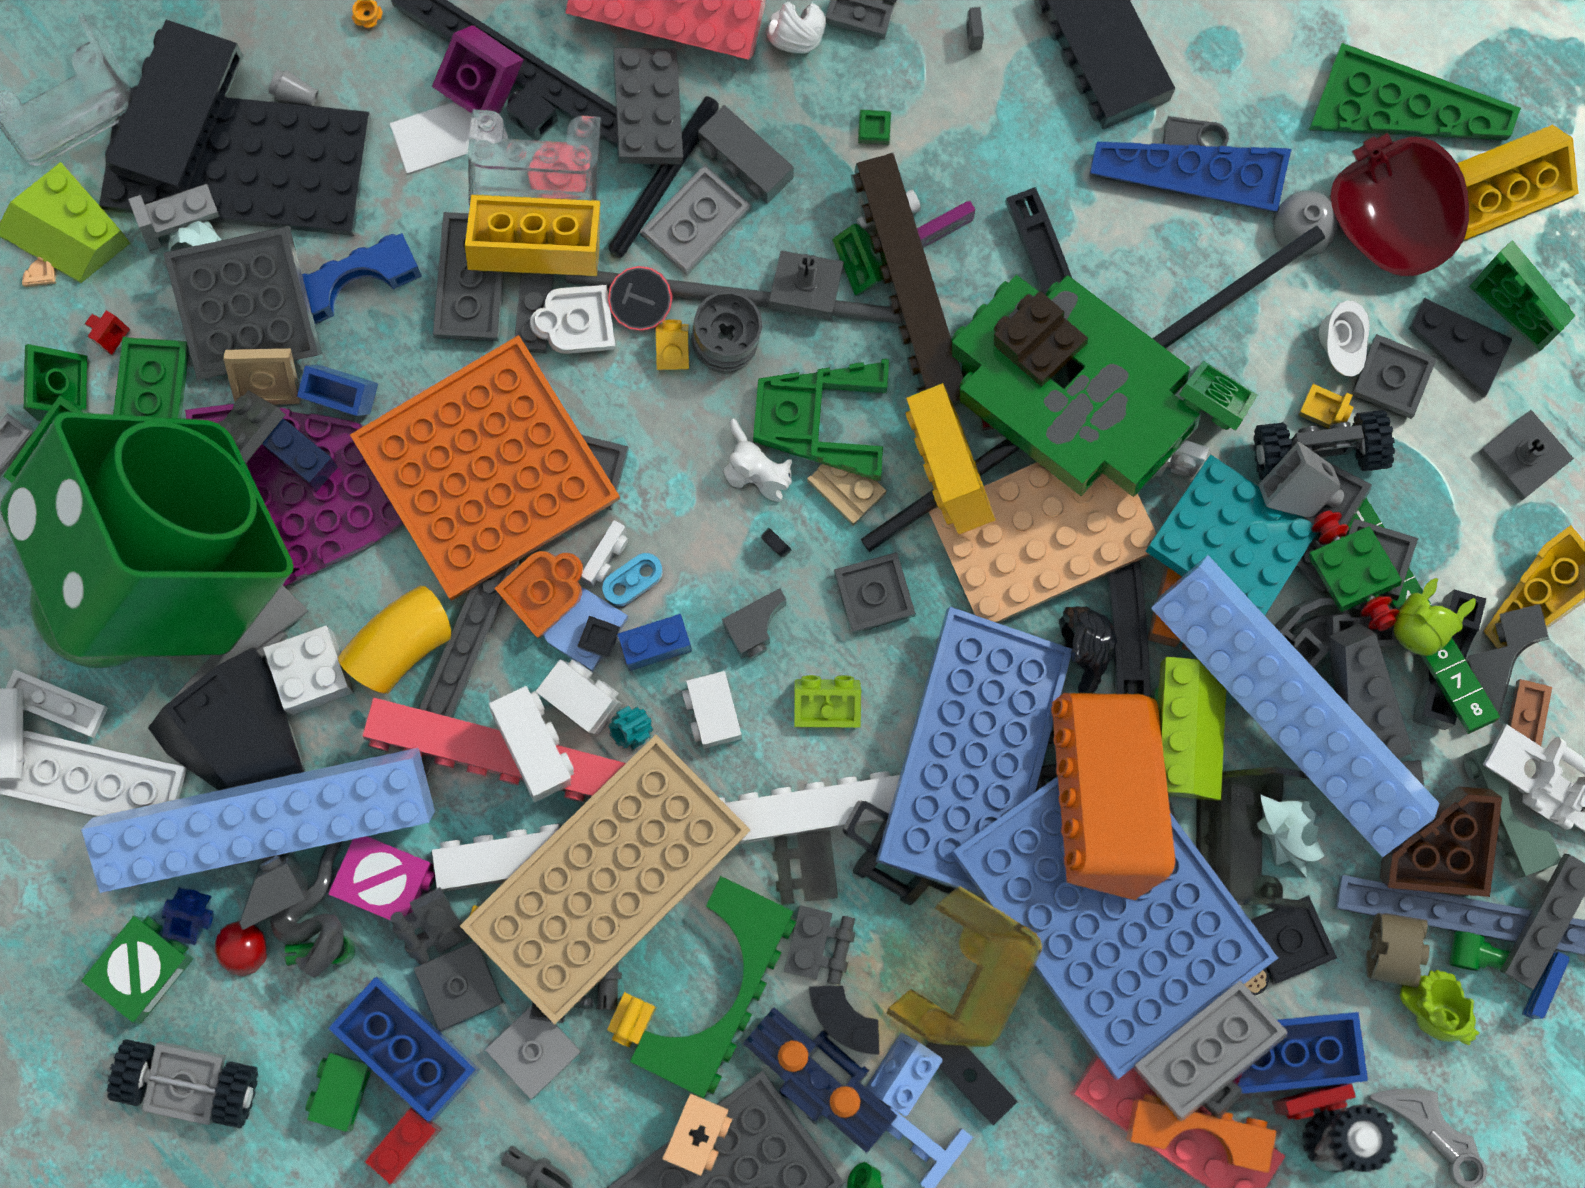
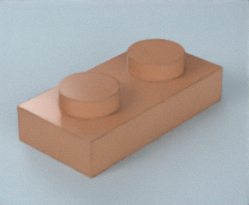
[1508,679,1553,746]

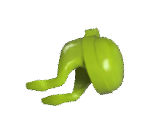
[1393,578,1476,656]

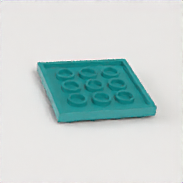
[1145,454,1317,616]

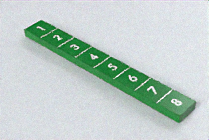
[1347,498,1500,734]

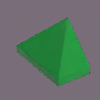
[832,224,883,296]

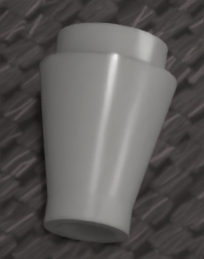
[268,69,319,106]

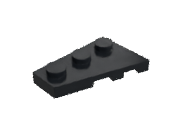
[1409,298,1512,398]

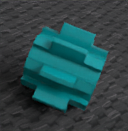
[608,706,653,750]

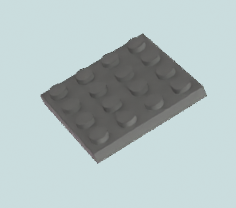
[163,226,322,380]

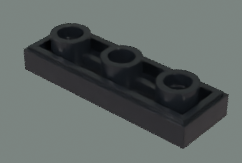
[926,1026,1018,1126]

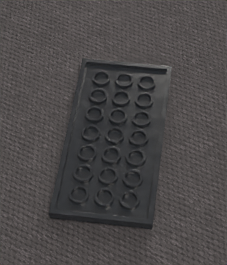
[99,87,371,236]

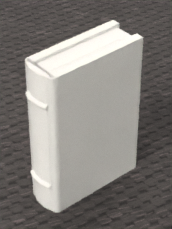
[0,688,25,782]

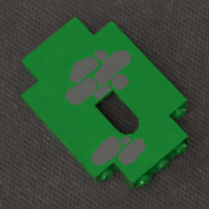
[951,275,1200,497]

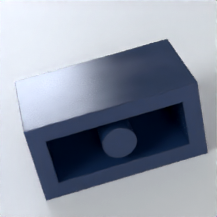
[262,418,338,491]

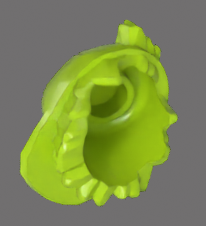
[1399,970,1479,1046]

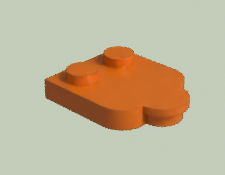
[494,551,583,638]

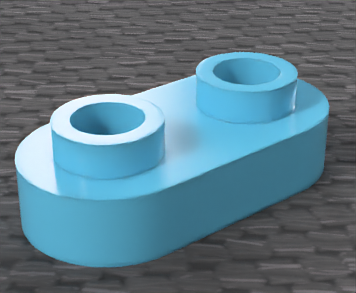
[602,553,663,607]

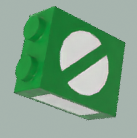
[81,915,194,1024]

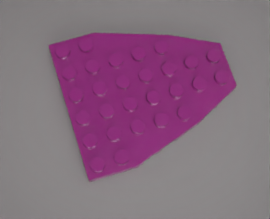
[185,404,404,587]

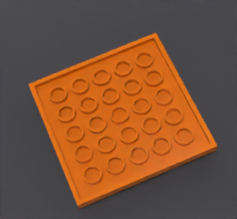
[350,335,620,601]

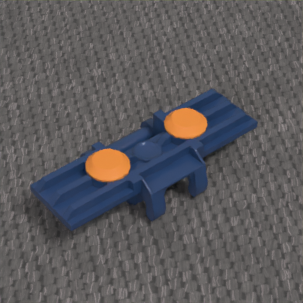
[743,1007,898,1153]

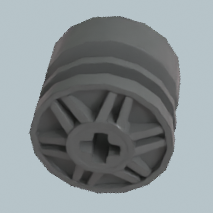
[691,291,762,372]

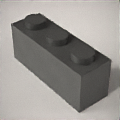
[698,105,794,204]

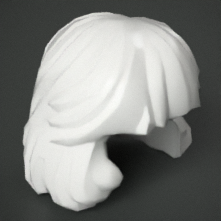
[766,2,826,53]

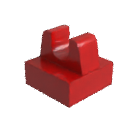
[84,310,130,355]

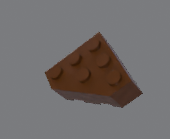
[1379,786,1502,897]

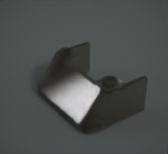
[1196,767,1310,910]

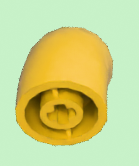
[338,585,451,694]

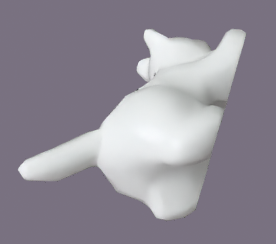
[724,418,792,502]

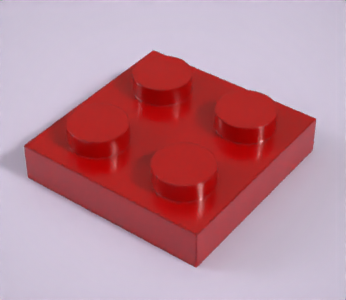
[1272,1084,1356,1120]

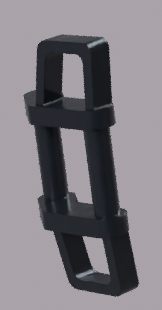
[843,800,960,906]

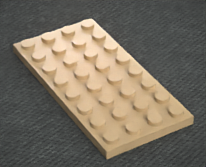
[460,734,751,1025]

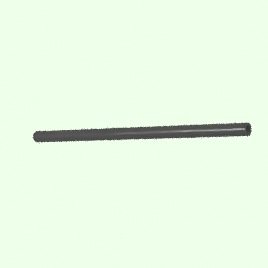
[566,271,901,324]

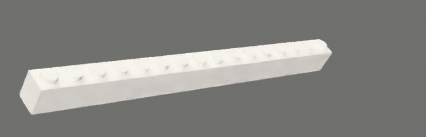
[432,771,900,892]

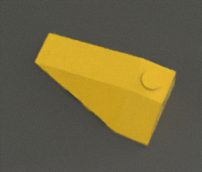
[1484,525,1585,649]

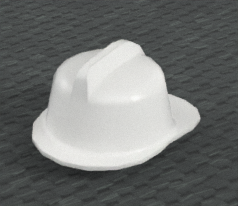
[1318,300,1370,377]

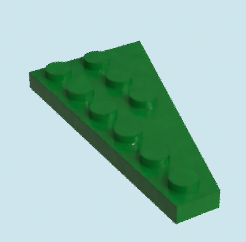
[1309,43,1521,140]

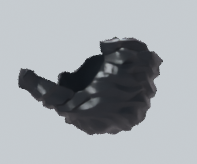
[1058,606,1117,693]

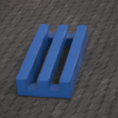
[1522,952,1570,1019]

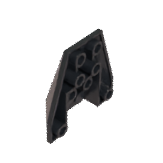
[148,647,306,791]

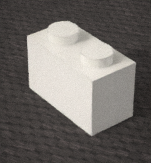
[682,671,742,749]

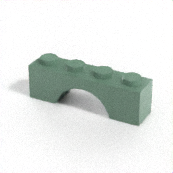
[1464,743,1561,879]

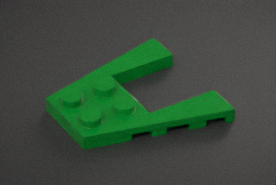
[753,359,889,481]

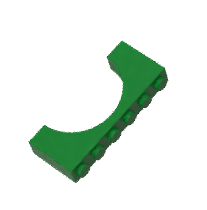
[630,876,797,1098]

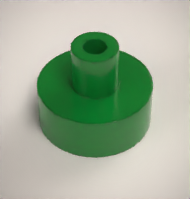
[847,1162,883,1188]

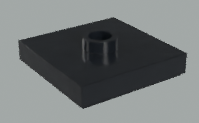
[1250,895,1337,984]

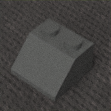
[240,852,308,930]

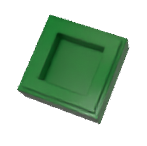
[858,109,891,145]

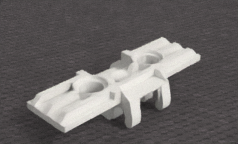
[1483,724,1585,832]

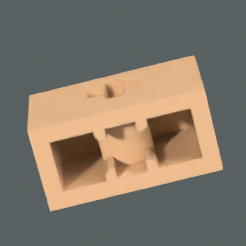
[663,1093,732,1176]

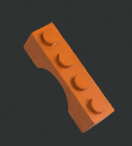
[1126,1094,1276,1173]

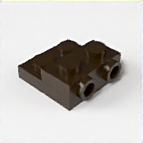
[994,291,1088,387]

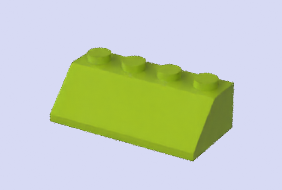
[1158,657,1226,801]

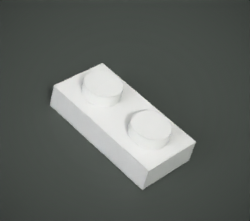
[581,520,629,588]

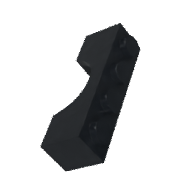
[1413,589,1486,730]

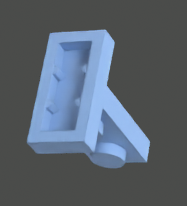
[887,1107,973,1188]

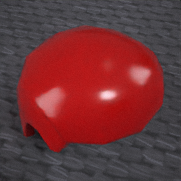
[215,920,267,976]

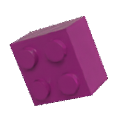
[432,25,524,121]

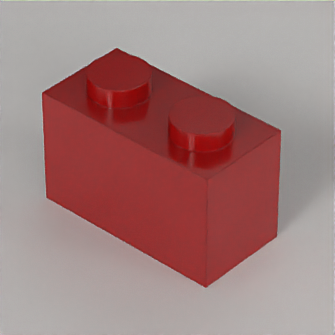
[365,1107,442,1185]

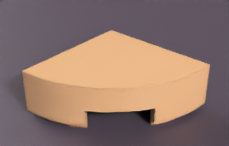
[22,257,56,287]

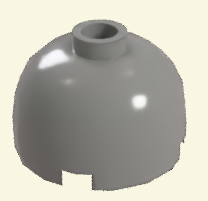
[1273,190,1339,256]

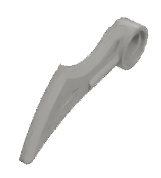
[1369,1089,1487,1188]

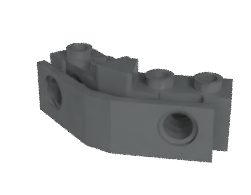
[1275,598,1399,668]

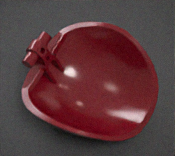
[1330,133,1469,276]

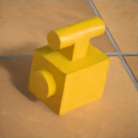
[607,992,657,1048]

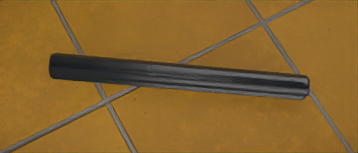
[608,96,719,258]

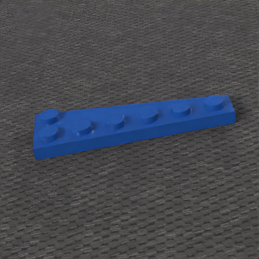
[1089,142,1291,213]

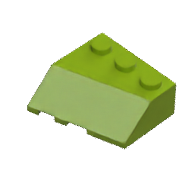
[0,162,130,283]

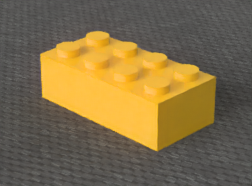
[905,383,996,535]

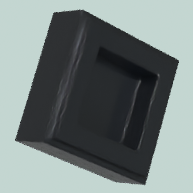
[578,616,621,659]

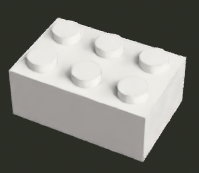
[489,686,574,803]

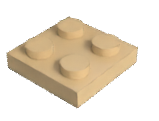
[224,348,301,405]

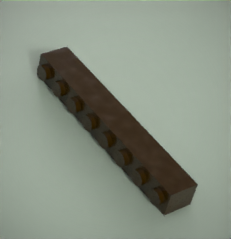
[851,153,963,406]

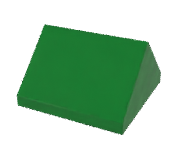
[23,344,87,421]

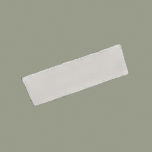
[390,102,509,174]

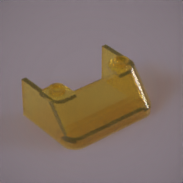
[886,886,1042,1047]

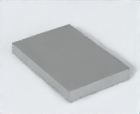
[640,164,751,276]

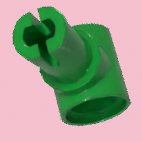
[1448,931,1511,971]
[285,935,356,966]

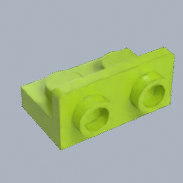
[794,675,861,728]

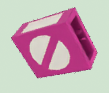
[328,836,435,920]

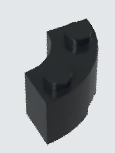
[809,986,879,1055]

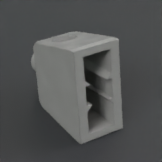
[1259,442,1344,518]

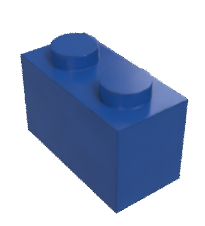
[297,365,378,416]
[617,614,692,671]

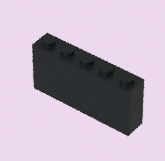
[1034,0,1175,130]
[105,19,244,194]

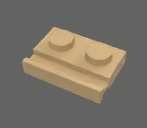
[807,464,887,526]

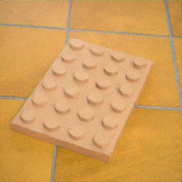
[929,462,1157,623]

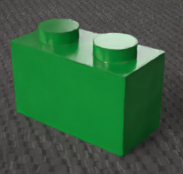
[305,1053,372,1132]

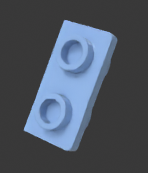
[866,1032,942,1116]

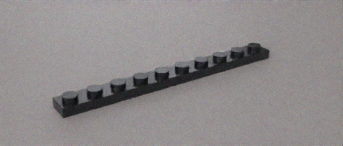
[391,0,655,170]

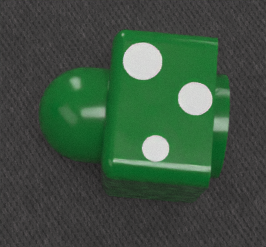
[0,412,293,668]

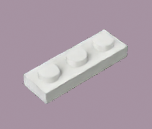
[6,669,108,738]

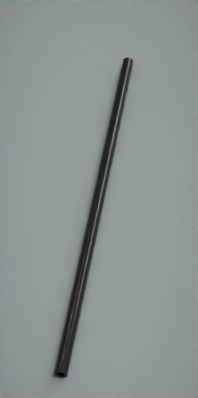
[860,226,1325,553]

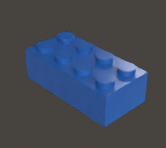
[328,976,481,1122]
[1237,1012,1368,1094]

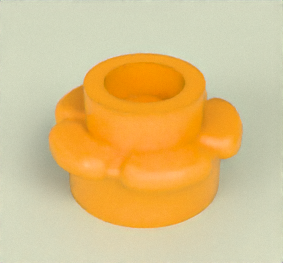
[352,0,382,28]

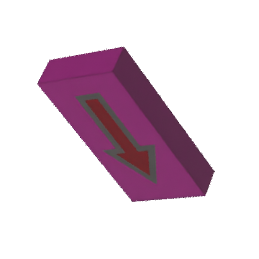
[917,201,976,248]

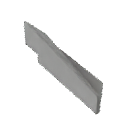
[171,585,309,701]

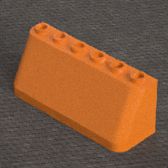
[1051,693,1175,900]

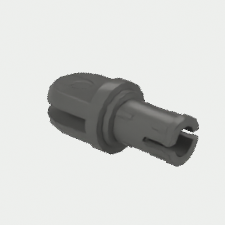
[501,1146,573,1188]

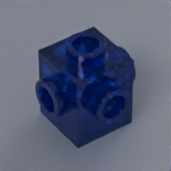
[162,888,214,945]

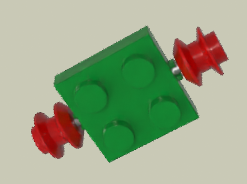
[1309,511,1402,631]

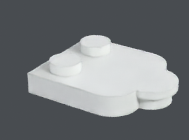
[530,285,615,354]

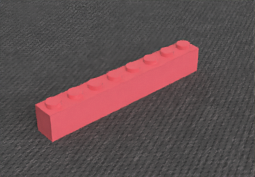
[363,697,626,802]

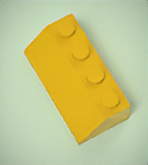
[1457,125,1579,240]
[465,195,601,276]

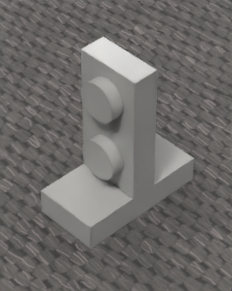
[128,184,219,251]

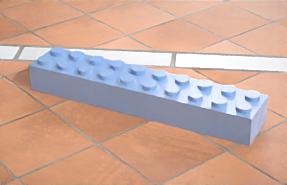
[1151,555,1440,857]
[81,748,435,893]

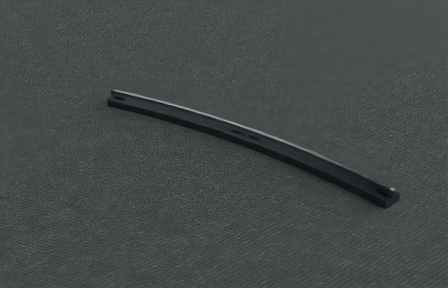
[1005,187,1151,697]

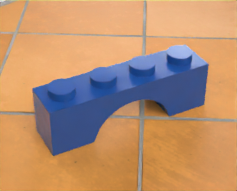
[302,233,422,324]

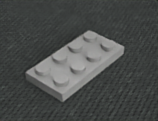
[1134,981,1288,1122]

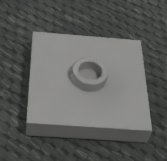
[485,1006,582,1100]

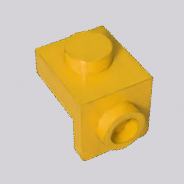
[656,319,689,370]
[1298,384,1354,429]

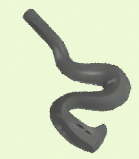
[270,841,344,978]

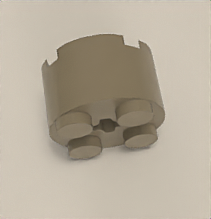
[1366,913,1430,987]

